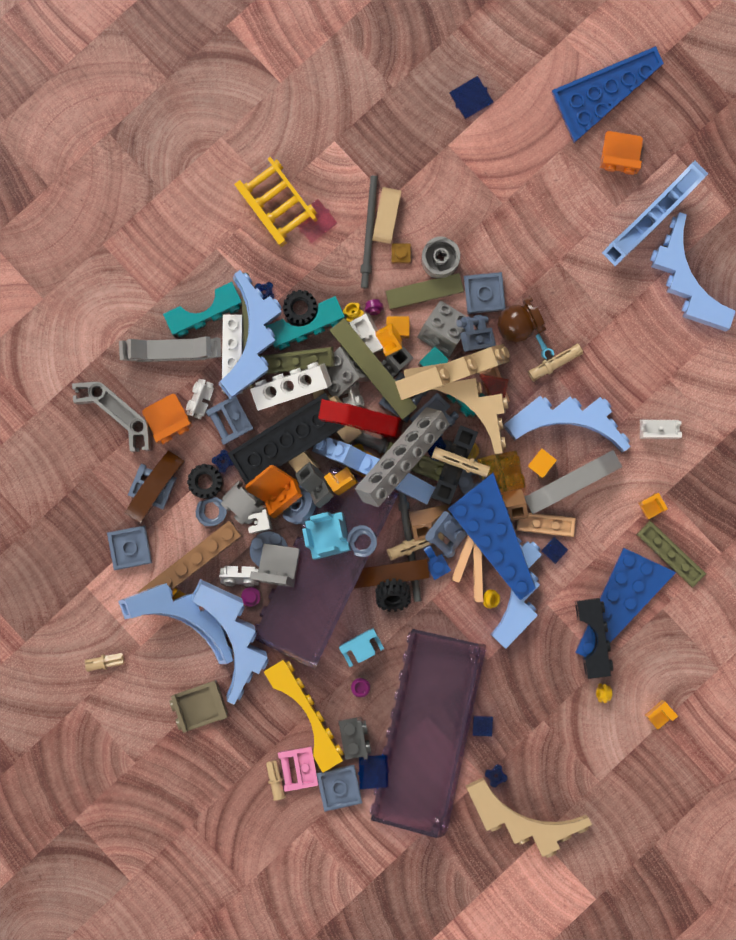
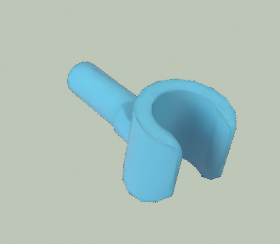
[536,334,554,359]

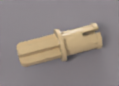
[85,653,124,672]
[266,760,286,800]

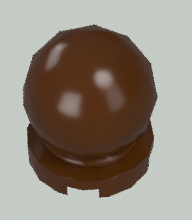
[497,296,546,343]

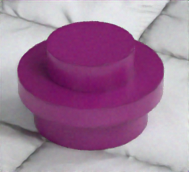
[365,299,384,315]
[241,587,261,607]
[351,678,370,697]

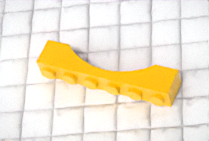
[264,659,344,772]

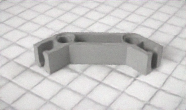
[119,336,221,362]
[72,382,152,452]
[525,450,622,514]

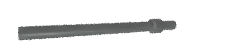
[360,176,378,289]
[398,491,422,602]

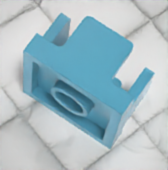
[302,512,351,560]
[339,628,384,667]

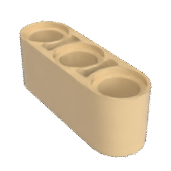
[372,187,401,244]

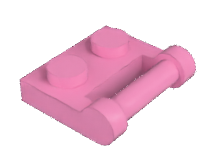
[278,746,319,791]

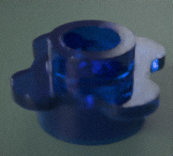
[254,282,274,300]
[212,450,234,473]
[485,764,508,787]

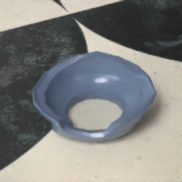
[196,497,227,526]
[347,525,377,557]

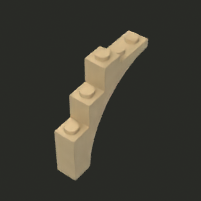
[395,344,510,400]
[404,363,508,454]
[466,777,592,858]

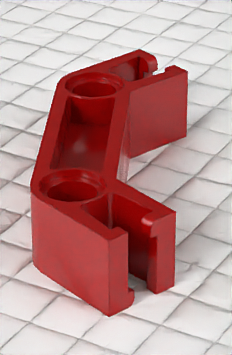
[318,399,403,440]

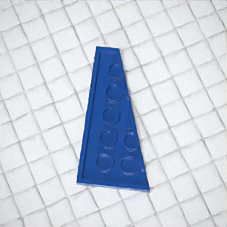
[551,46,664,143]
[448,472,536,600]
[575,548,676,657]

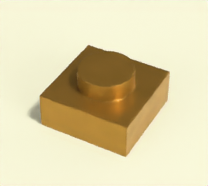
[391,243,411,264]

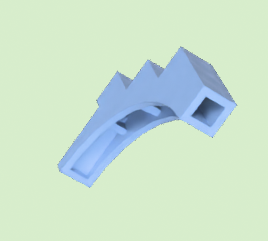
[602,161,708,266]
[650,212,736,332]
[219,270,282,400]
[503,396,631,452]
[312,437,435,504]
[490,537,542,649]
[192,579,269,704]
[118,583,233,664]

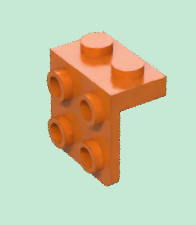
[600,131,643,175]
[142,394,193,445]
[245,465,302,518]

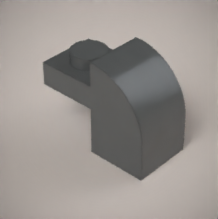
[381,345,414,378]
[295,462,334,508]

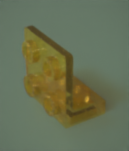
[477,451,525,493]

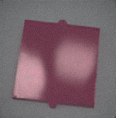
[292,199,337,244]

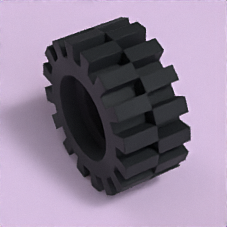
[283,290,318,326]
[187,464,223,499]
[375,578,411,612]

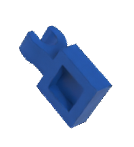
[423,545,451,580]

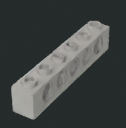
[355,407,450,507]

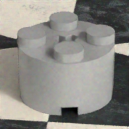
[421,237,460,278]
[221,481,266,525]

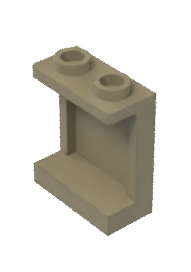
[169,680,229,733]

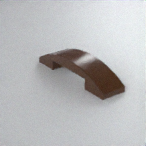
[125,450,184,524]
[351,559,430,588]

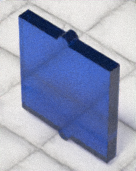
[449,76,493,119]
[358,755,389,790]

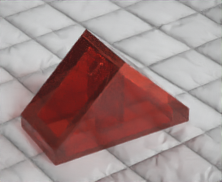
[479,374,509,398]

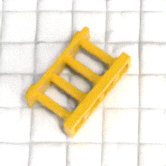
[234,157,317,248]

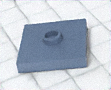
[464,272,506,314]
[107,525,152,570]
[316,764,362,812]

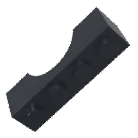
[431,425,478,505]
[575,598,613,679]

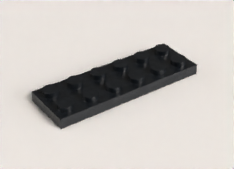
[227,393,346,484]

